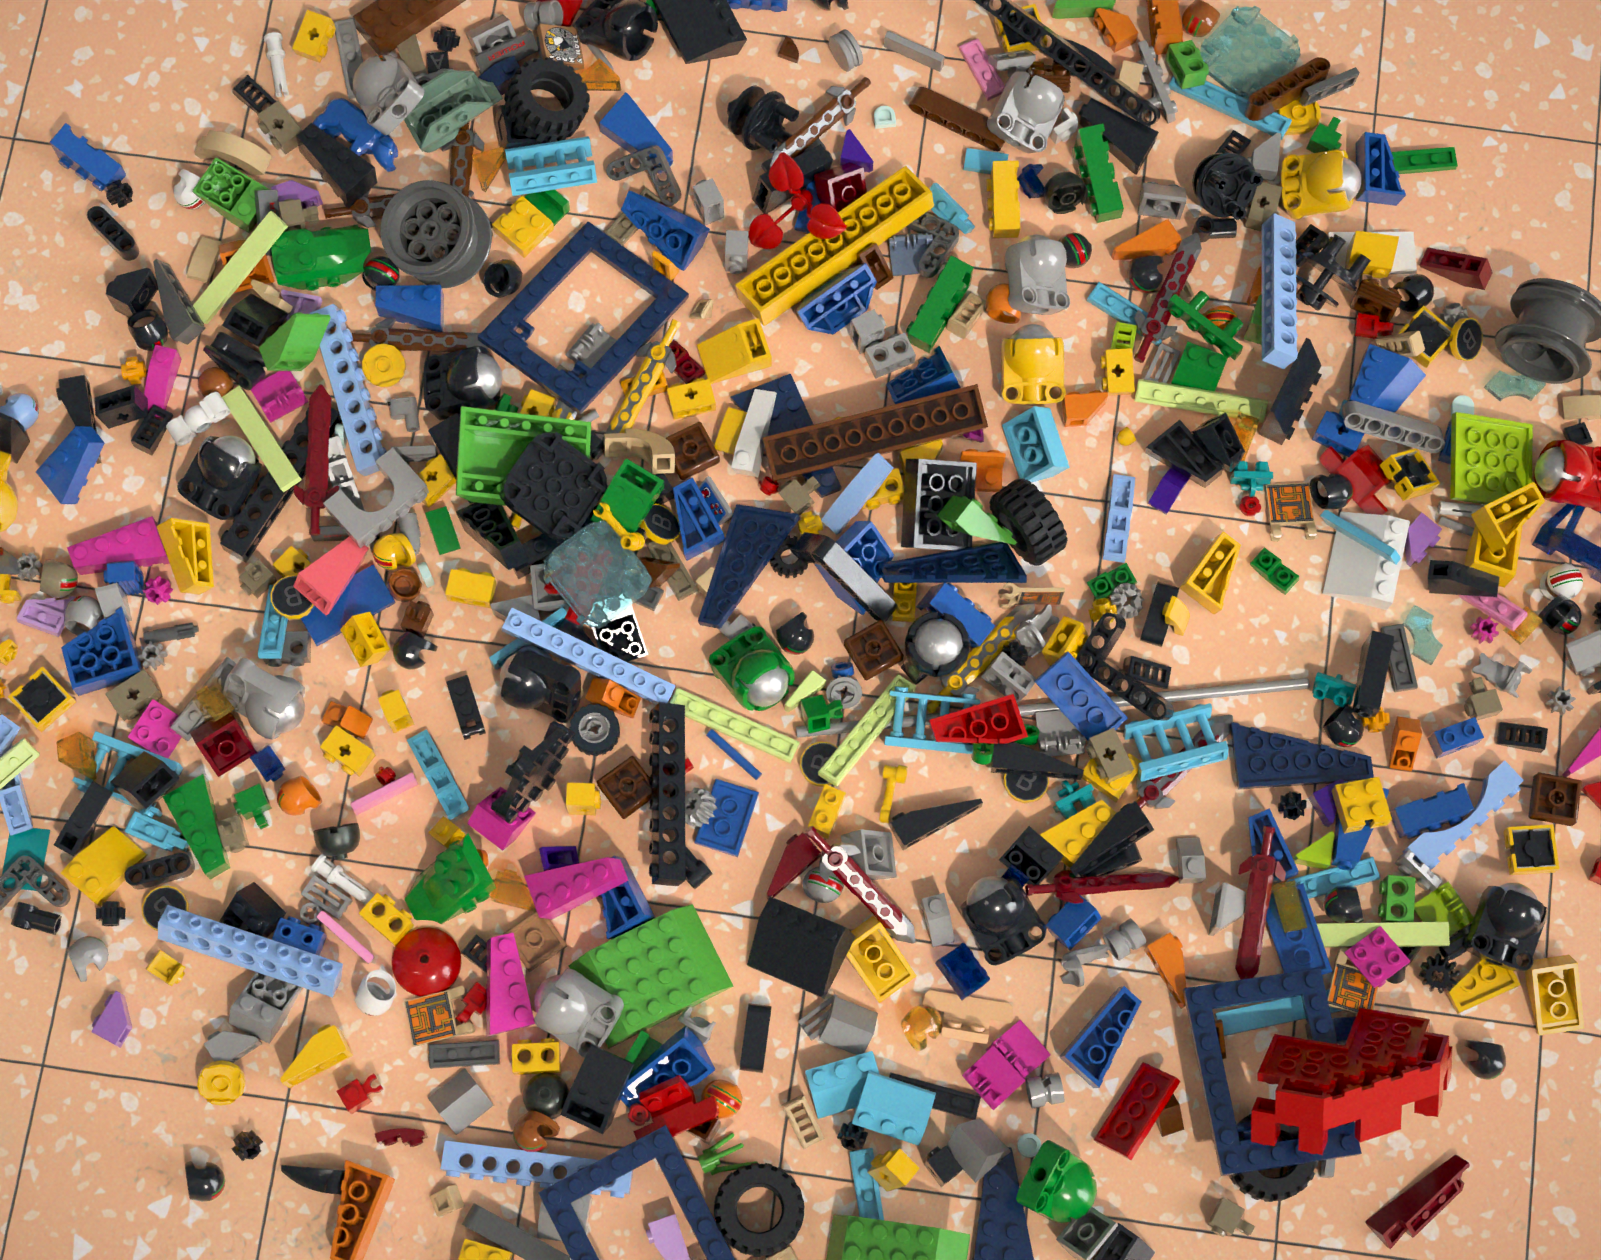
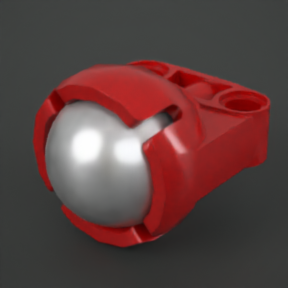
[1534,439,1601,511]

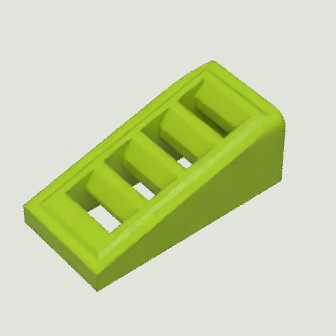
[1111,322,1137,369]

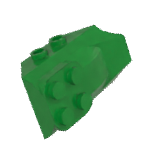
[271,224,371,291]
[404,834,496,924]

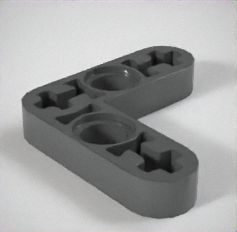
[606,145,682,206]
[906,212,959,278]
[0,856,71,911]

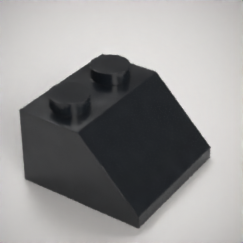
[105,268,158,322]

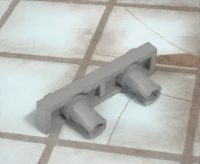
[1134,40,1178,123]

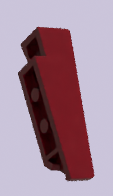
[1366,1155,1470,1249]

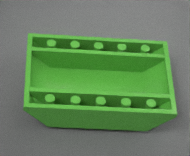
[456,406,591,506]
[568,904,734,1049]
[826,1215,970,1260]

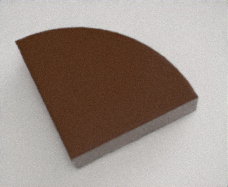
[778,36,799,64]

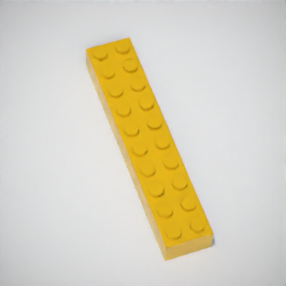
[735,166,934,326]

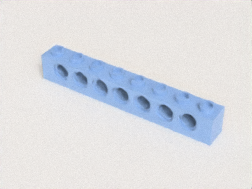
[1262,213,1298,369]
[310,304,387,476]
[502,608,676,705]
[158,905,343,998]
[440,1141,633,1198]

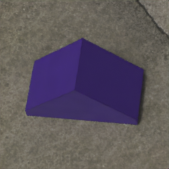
[840,129,874,173]
[1148,468,1189,515]
[1308,779,1344,827]
[539,846,579,871]

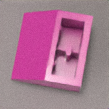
[467,786,536,851]

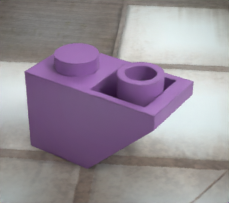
[271,180,323,209]
[1405,512,1442,567]
[91,991,133,1048]

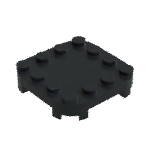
[500,432,608,541]
[491,720,576,824]

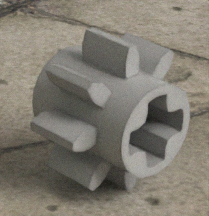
[1440,303,1468,328]
[17,553,43,582]
[138,641,168,671]
[1545,686,1576,716]

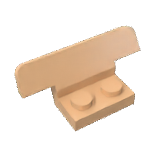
[922,990,1013,1044]

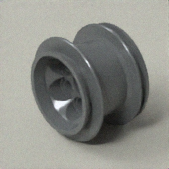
[380,180,492,288]
[1495,278,1601,384]

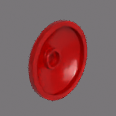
[392,927,462,997]

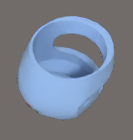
[0,393,39,432]

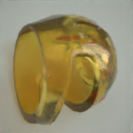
[901,1005,942,1051]

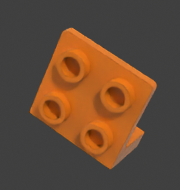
[959,449,1006,492]

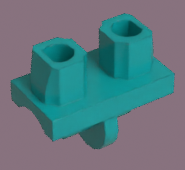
[1230,461,1273,497]
[1312,672,1357,707]
[1053,780,1096,819]

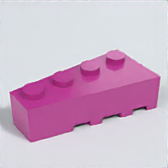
[67,516,170,575]
[524,857,628,920]
[486,932,535,1037]

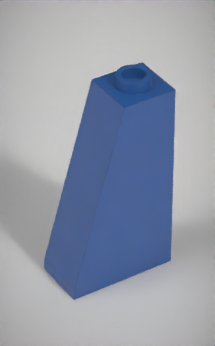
[599,92,674,174]
[1331,781,1389,870]

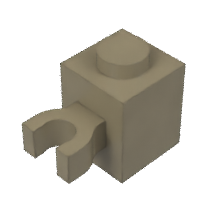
[279,199,319,232]
[779,476,821,515]
[239,559,277,599]
[1464,677,1503,721]
[216,815,249,853]
[1208,1198,1255,1237]

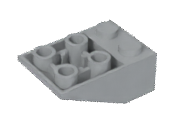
[229,972,303,1044]

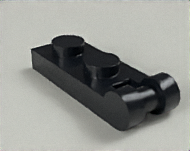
[446,675,486,740]

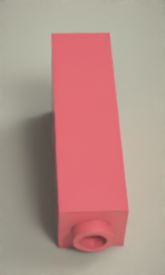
[293,536,369,615]

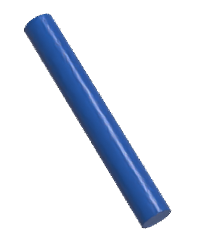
[706,729,762,780]

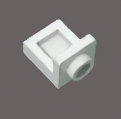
[1051,107,1078,145]

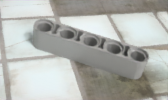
[1342,401,1445,453]

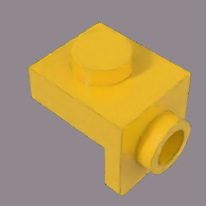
[0,574,22,604]
[428,816,466,849]
[145,950,185,986]

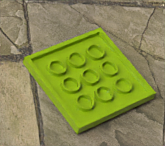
[1450,412,1533,504]

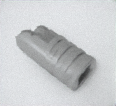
[397,513,421,556]

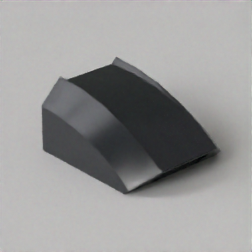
[495,105,547,151]
[1192,412,1245,472]

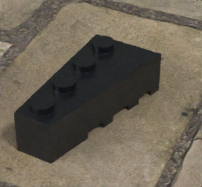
[297,123,377,209]
[456,502,529,570]

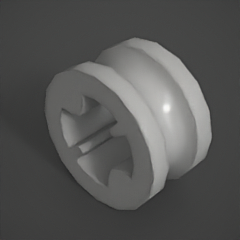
[300,902,322,924]

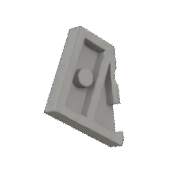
[1395,850,1442,891]

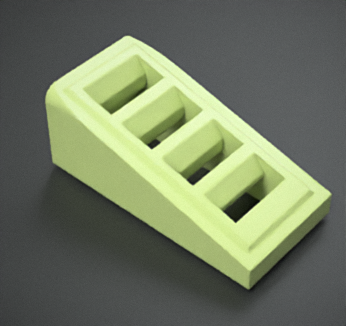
[784,671,826,712]

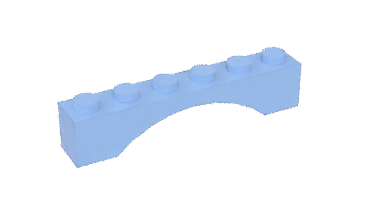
[1402,761,1524,870]

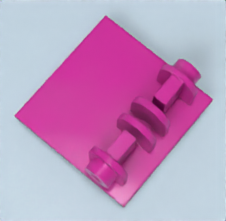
[251,371,309,423]
[128,699,182,758]
[1344,926,1411,988]
[986,1020,1051,1078]
[962,1046,1026,1111]

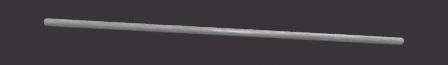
[796,678,1310,738]

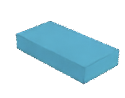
[963,148,1009,174]

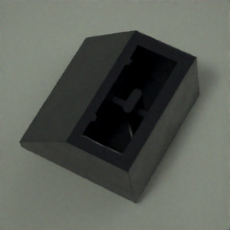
[222,293,288,347]
[110,751,180,815]
[999,826,1064,885]
[219,882,286,938]
[1092,1223,1155,1260]

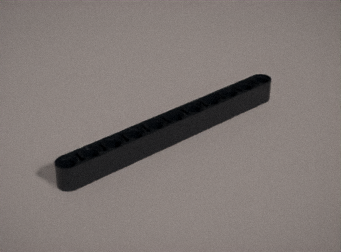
[973,0,1160,126]

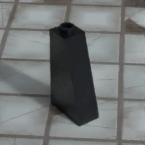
[1078,98,1159,175]
[752,144,833,214]
[1353,630,1394,718]

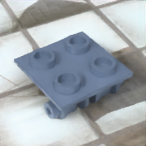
[888,232,933,276]

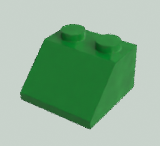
[1171,341,1228,391]

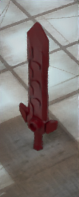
[294,384,339,536]
[1235,826,1286,980]
[1025,870,1179,904]

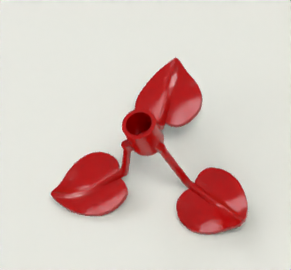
[749,152,847,249]

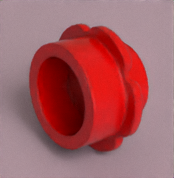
[759,476,780,496]
[1239,496,1261,517]
[375,767,396,786]
[628,1103,651,1126]

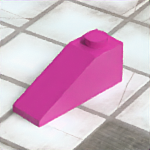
[144,345,182,419]

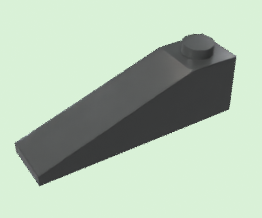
[153,259,206,345]

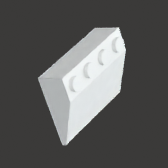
[1322,512,1410,610]

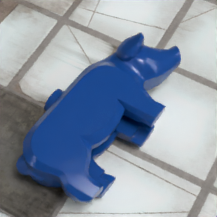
[313,98,398,172]

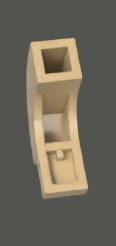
[194,130,272,175]
[604,429,675,474]

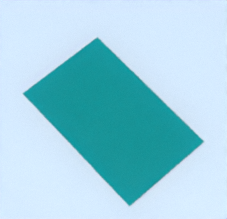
[2,828,50,891]

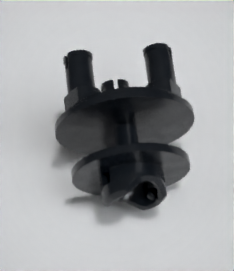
[727,85,799,153]
[1192,153,1263,220]
[1296,234,1371,311]

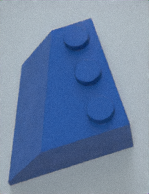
[1347,344,1426,421]
[886,346,961,404]
[814,521,894,615]
[61,607,143,696]

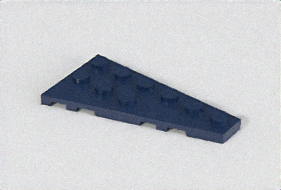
[730,373,842,498]
[698,504,800,629]
[879,542,1027,583]
[1230,722,1374,790]
[974,1147,1034,1260]

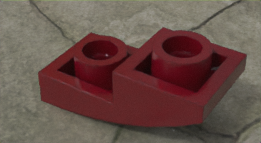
[668,340,705,384]
[375,1128,428,1147]

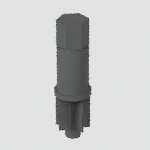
[143,622,199,645]

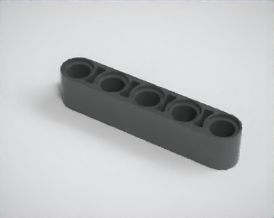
[462,1203,571,1260]

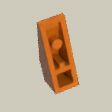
[1111,219,1182,260]
[1144,932,1187,1009]

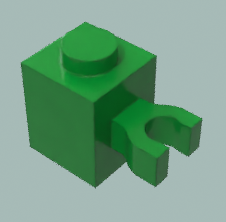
[1306,116,1342,153]
[801,695,843,734]
[233,784,272,829]

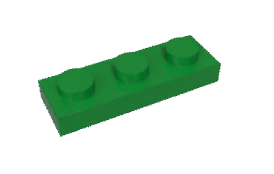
[1392,147,1458,174]

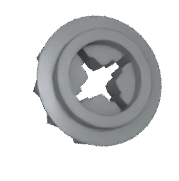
[1111,583,1144,619]
[826,675,862,709]

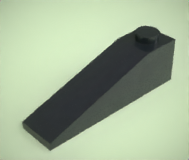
[56,375,102,464]
[991,742,1084,780]
[890,798,983,850]
[1070,801,1154,877]

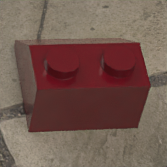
[814,162,867,212]
[190,709,257,777]

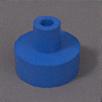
[831,662,854,679]

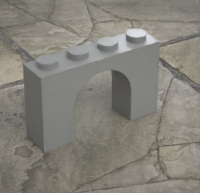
[323,448,429,548]

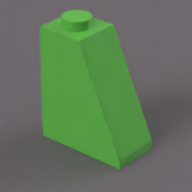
[1052,0,1116,19]

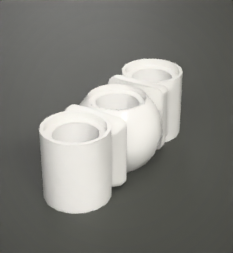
[166,392,230,446]

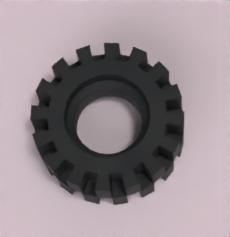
[770,535,808,578]

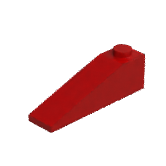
[928,694,1028,744]

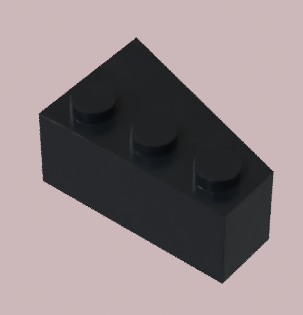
[1146,420,1223,488]

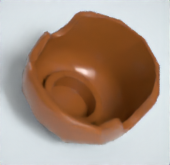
[198,367,234,397]
[388,568,422,602]

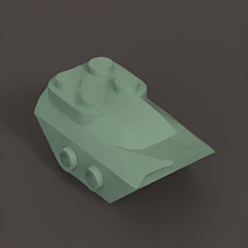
[404,70,503,153]

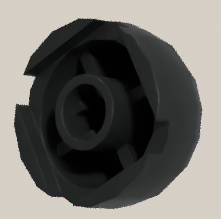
[1044,172,1088,214]
[313,823,360,860]
[523,1073,569,1119]

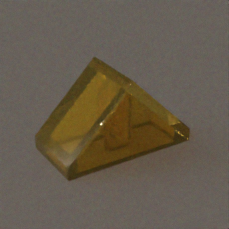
[581,58,621,91]
[472,147,506,192]

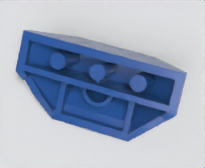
[796,263,877,335]

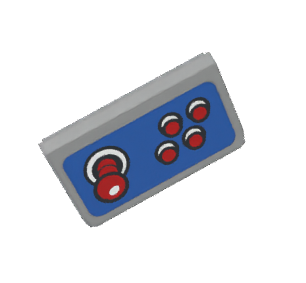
[698,476,732,526]

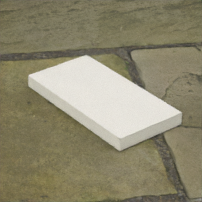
[1327,232,1417,274]

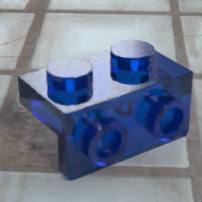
[935,942,990,1000]

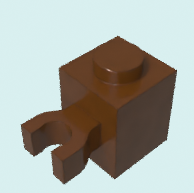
[400,601,434,638]

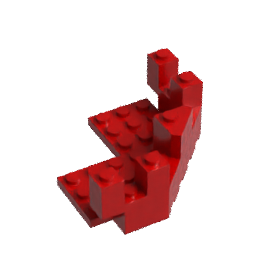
[1251,1008,1453,1155]

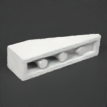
[731,389,777,477]

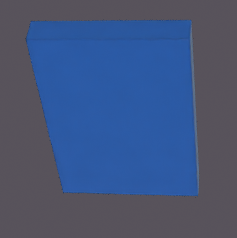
[694,779,759,857]

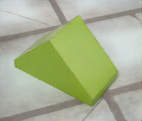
[1293,831,1335,870]

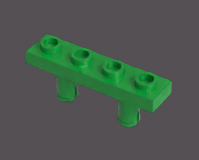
[1167,290,1243,360]

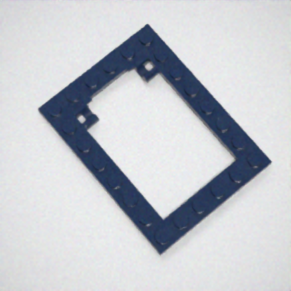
[478,222,689,415]
[1183,968,1362,1176]
[538,1125,735,1260]

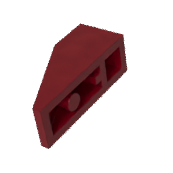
[1419,247,1493,290]
[767,832,821,899]

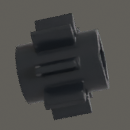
[433,26,460,52]
[106,179,133,208]
[1001,642,1028,666]
[1278,791,1307,820]
[96,901,126,927]
[837,1121,868,1151]
[232,1130,263,1161]

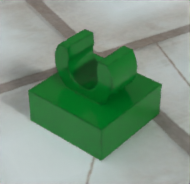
[494,393,519,413]

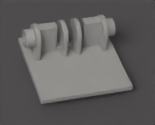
[565,323,617,368]
[1035,710,1086,756]

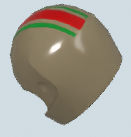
[40,559,78,598]

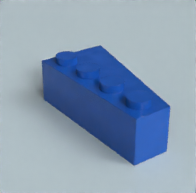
[1059,986,1142,1088]

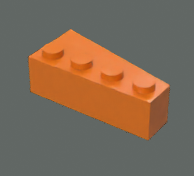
[1146,0,1183,55]
[330,1160,395,1260]

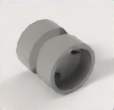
[524,0,563,30]
[1103,918,1146,961]
[1026,1072,1065,1108]

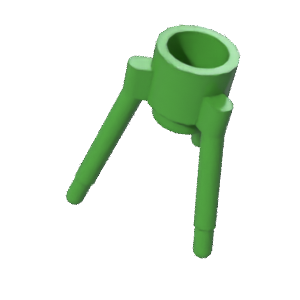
[698,1133,757,1175]

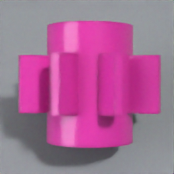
[143,576,173,605]
[1470,616,1499,644]

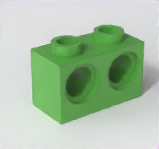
[1165,40,1209,90]
[1378,875,1416,923]

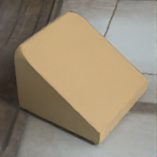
[696,567,714,597]
[429,1184,465,1217]

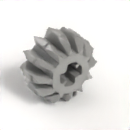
[685,787,717,827]

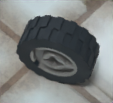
[569,704,620,756]

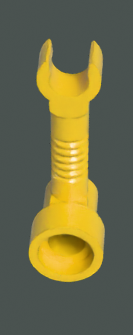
[593,502,645,551]
[879,765,908,823]

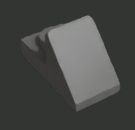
[988,49,1036,77]

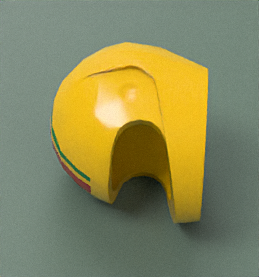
[373,533,416,570]

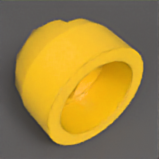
[1117,427,1136,446]

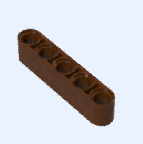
[1245,57,1331,121]
[909,87,1005,152]

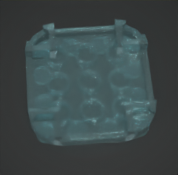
[1200,5,1301,100]
[543,520,652,629]

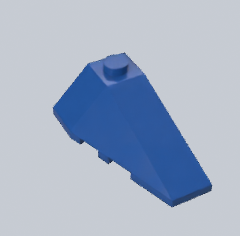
[621,191,710,271]
[621,1026,715,1108]

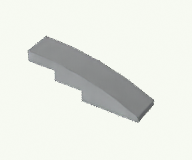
[328,434,365,511]

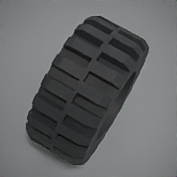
[504,57,590,143]
[989,479,1068,566]
[1230,1114,1318,1202]
[714,1162,805,1257]

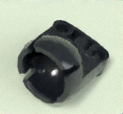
[575,0,658,61]

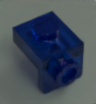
[1017,164,1045,199]
[250,744,286,782]

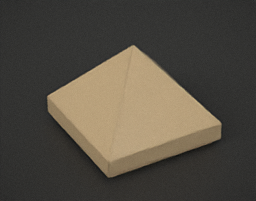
[689,299,713,319]

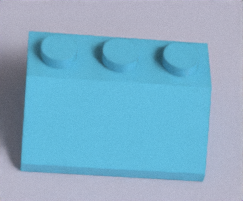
[1002,406,1070,483]
[805,1051,879,1119]
[852,1071,936,1146]

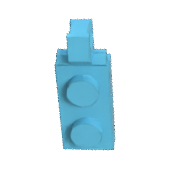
[930,183,975,234]
[124,811,189,852]

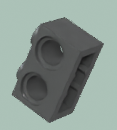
[263,631,311,667]

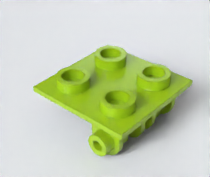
[1414,881,1474,937]

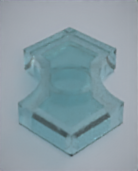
[1484,371,1546,402]
[1403,605,1443,665]

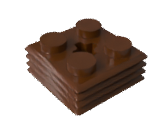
[1026,61,1071,93]
[1350,279,1402,322]
[666,422,720,480]
[844,620,904,681]
[597,756,652,819]
[1528,772,1582,826]

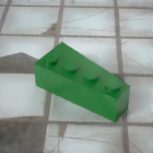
[1072,124,1124,223]
[906,255,974,354]
[163,774,231,879]

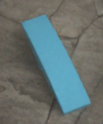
[407,729,470,820]

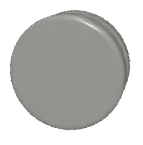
[829,29,863,72]

